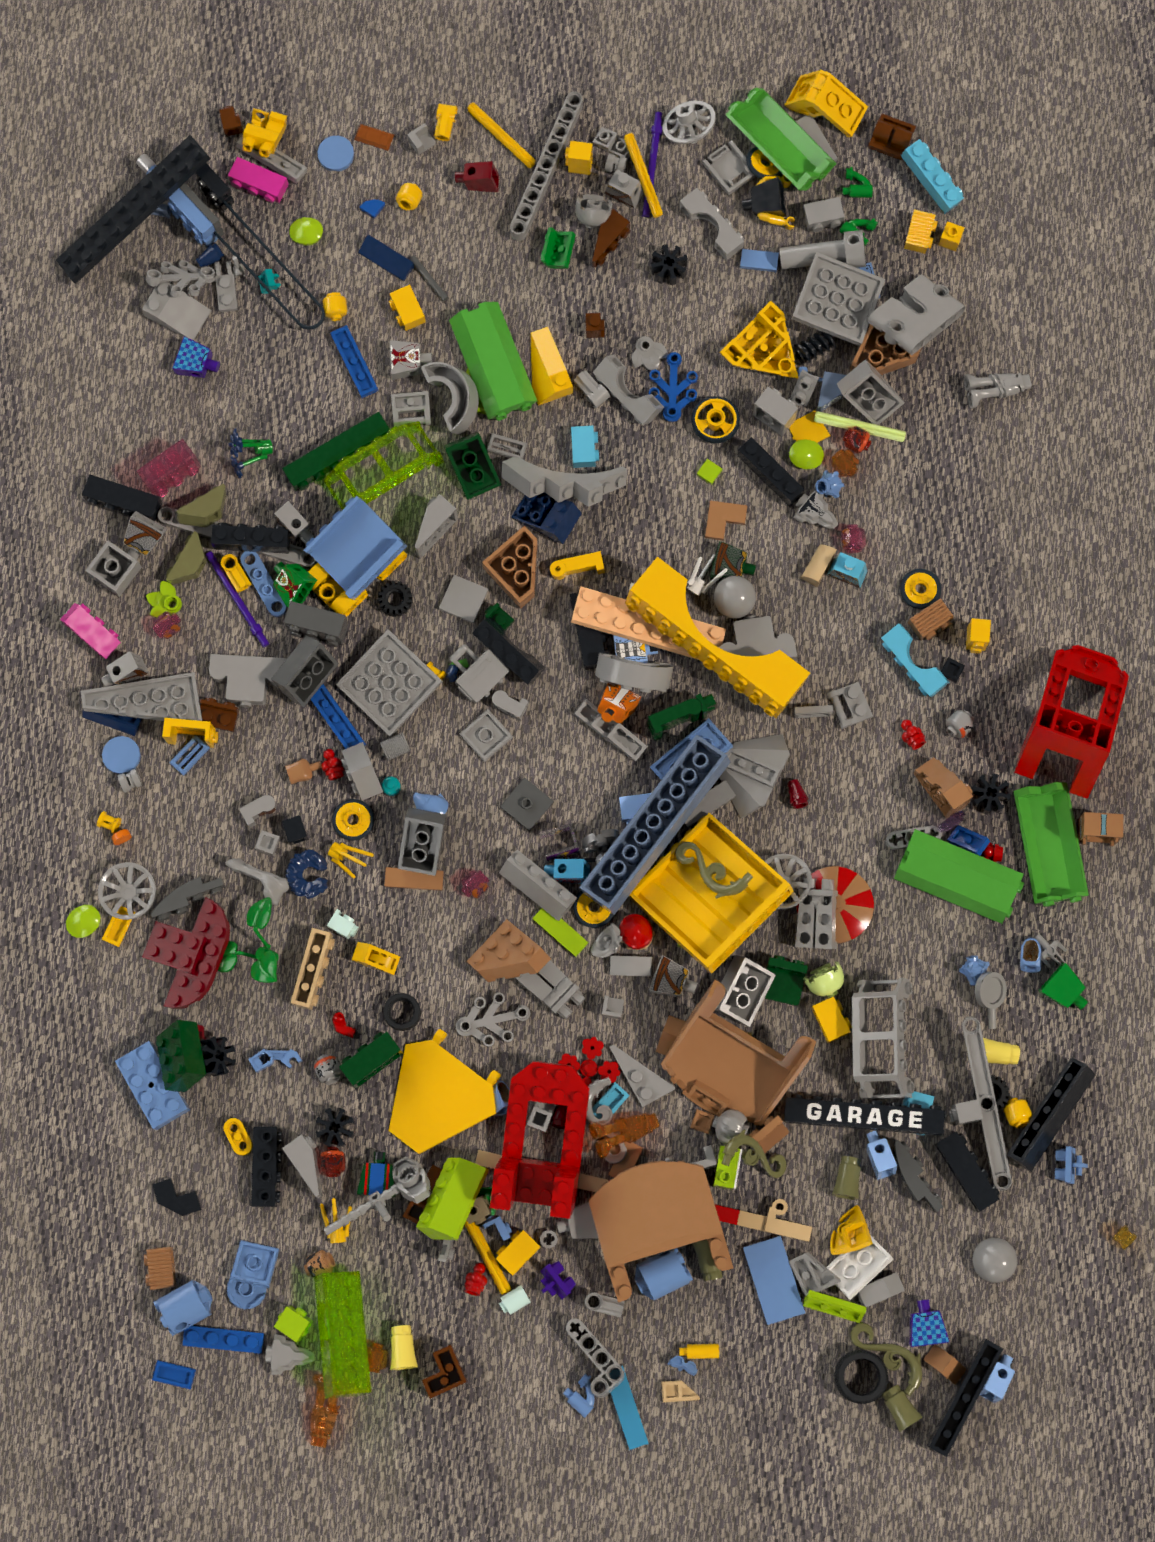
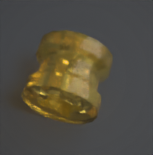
[1112,1225,1137,1250]

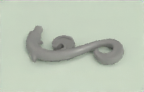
[586,1077,627,1164]

